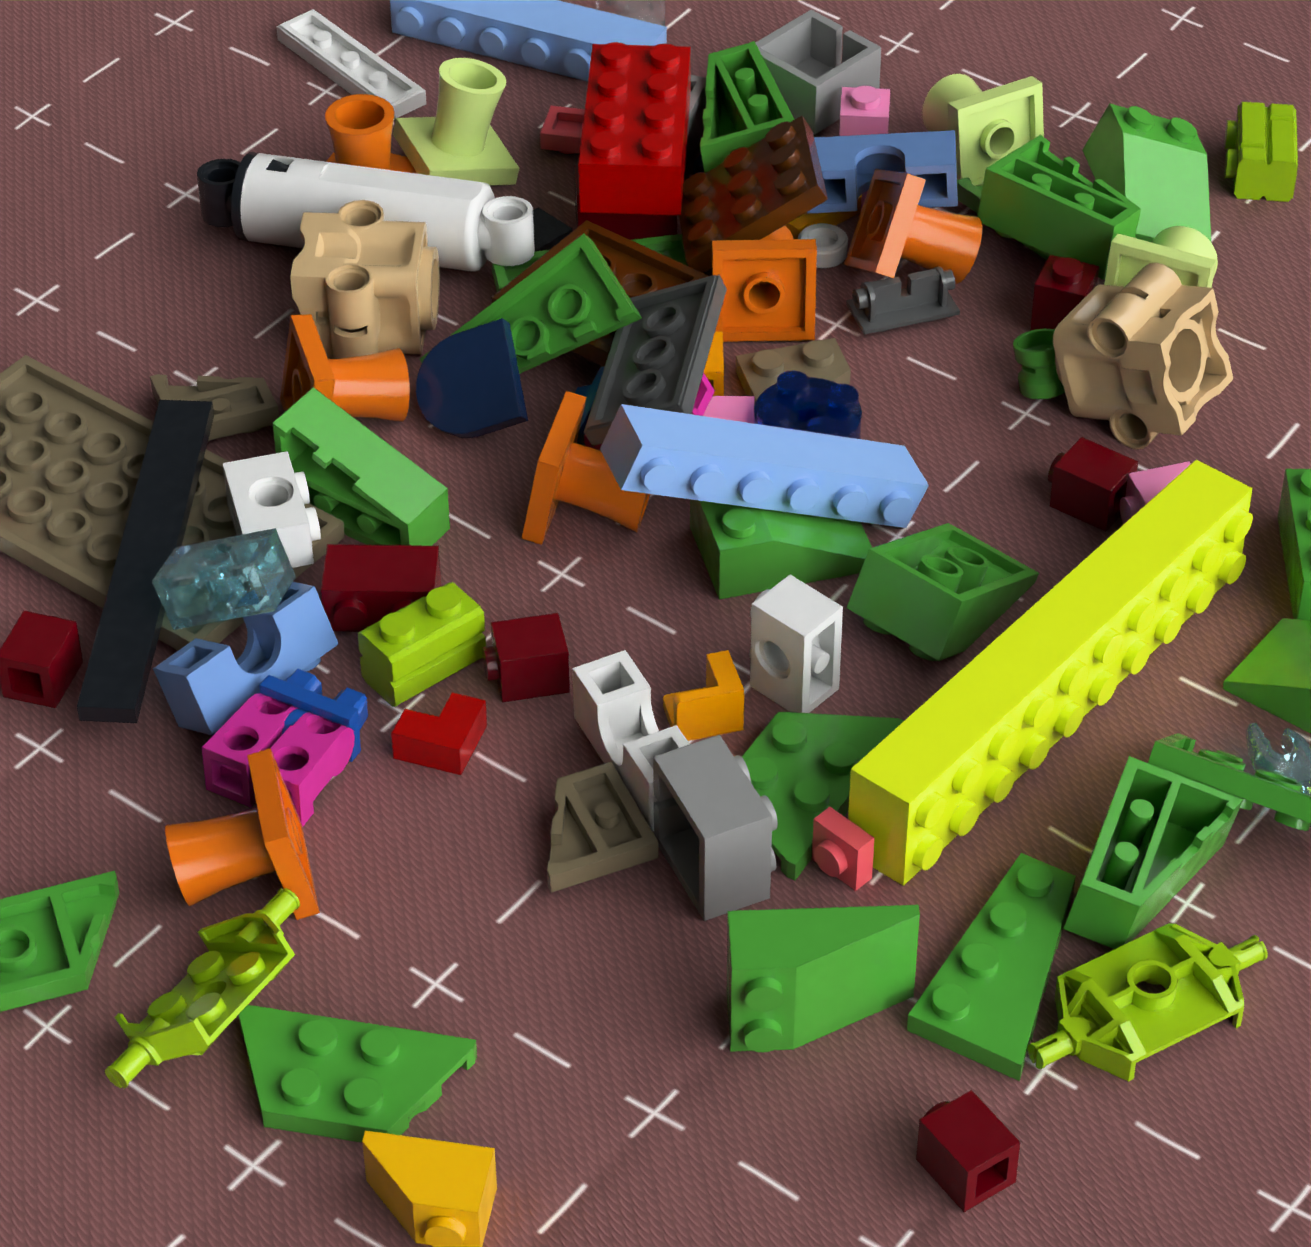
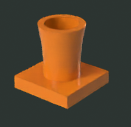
[325,94,418,174]
[844,169,982,284]
[712,225,817,342]
[280,314,410,422]
[521,391,651,545]
[165,748,320,920]

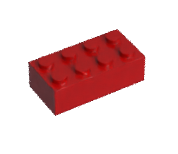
[578,42,691,216]

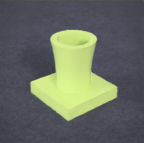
[393,58,520,185]
[922,74,1044,186]
[1104,226,1218,288]

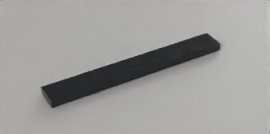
[77,399,214,723]

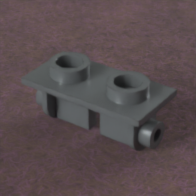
[846,266,960,335]

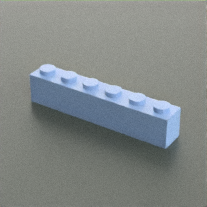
[390,0,667,81]
[600,404,929,528]

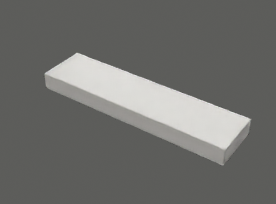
[276,9,426,120]

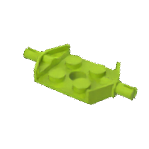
[105,888,300,1089]
[1027,923,1268,1082]

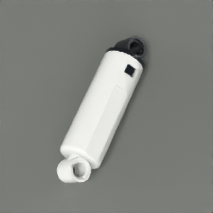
[197,152,535,271]

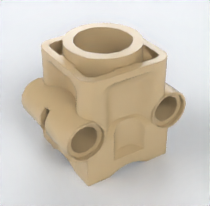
[290,200,440,359]
[1053,263,1233,450]

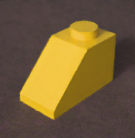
[362,1130,497,1247]

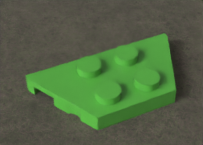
[742,712,904,881]
[0,871,119,1012]
[238,1005,477,1142]

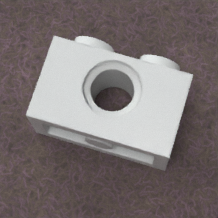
[223,451,321,576]
[749,574,843,713]

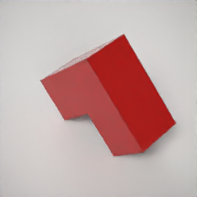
[391,692,487,775]

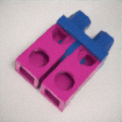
[202,669,368,827]

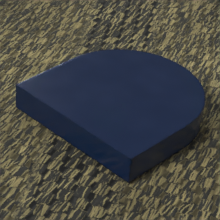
[416,318,528,438]

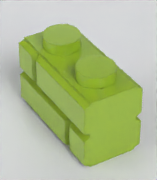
[1224,102,1298,202]
[358,582,486,707]

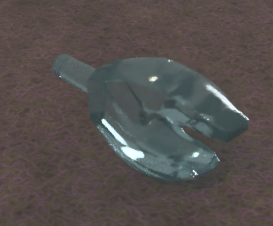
[1246,723,1311,827]

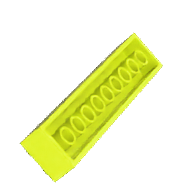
[848,459,1253,886]

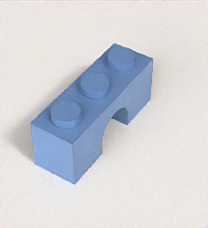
[807,130,958,214]
[153,579,338,735]

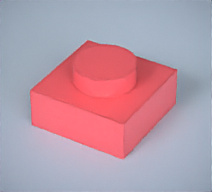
[540,105,585,154]
[812,807,875,891]

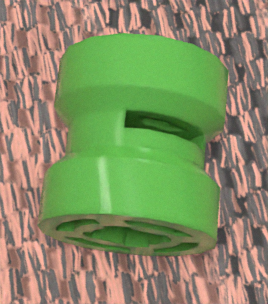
[1013,329,1065,399]

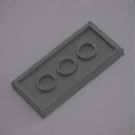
[584,275,727,446]

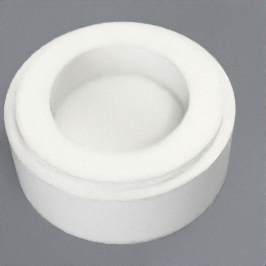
[798,223,848,268]

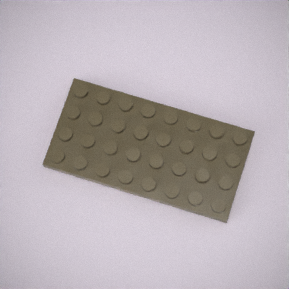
[0,355,345,650]

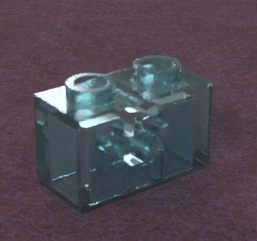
[152,528,296,630]

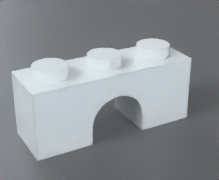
[572,650,690,831]

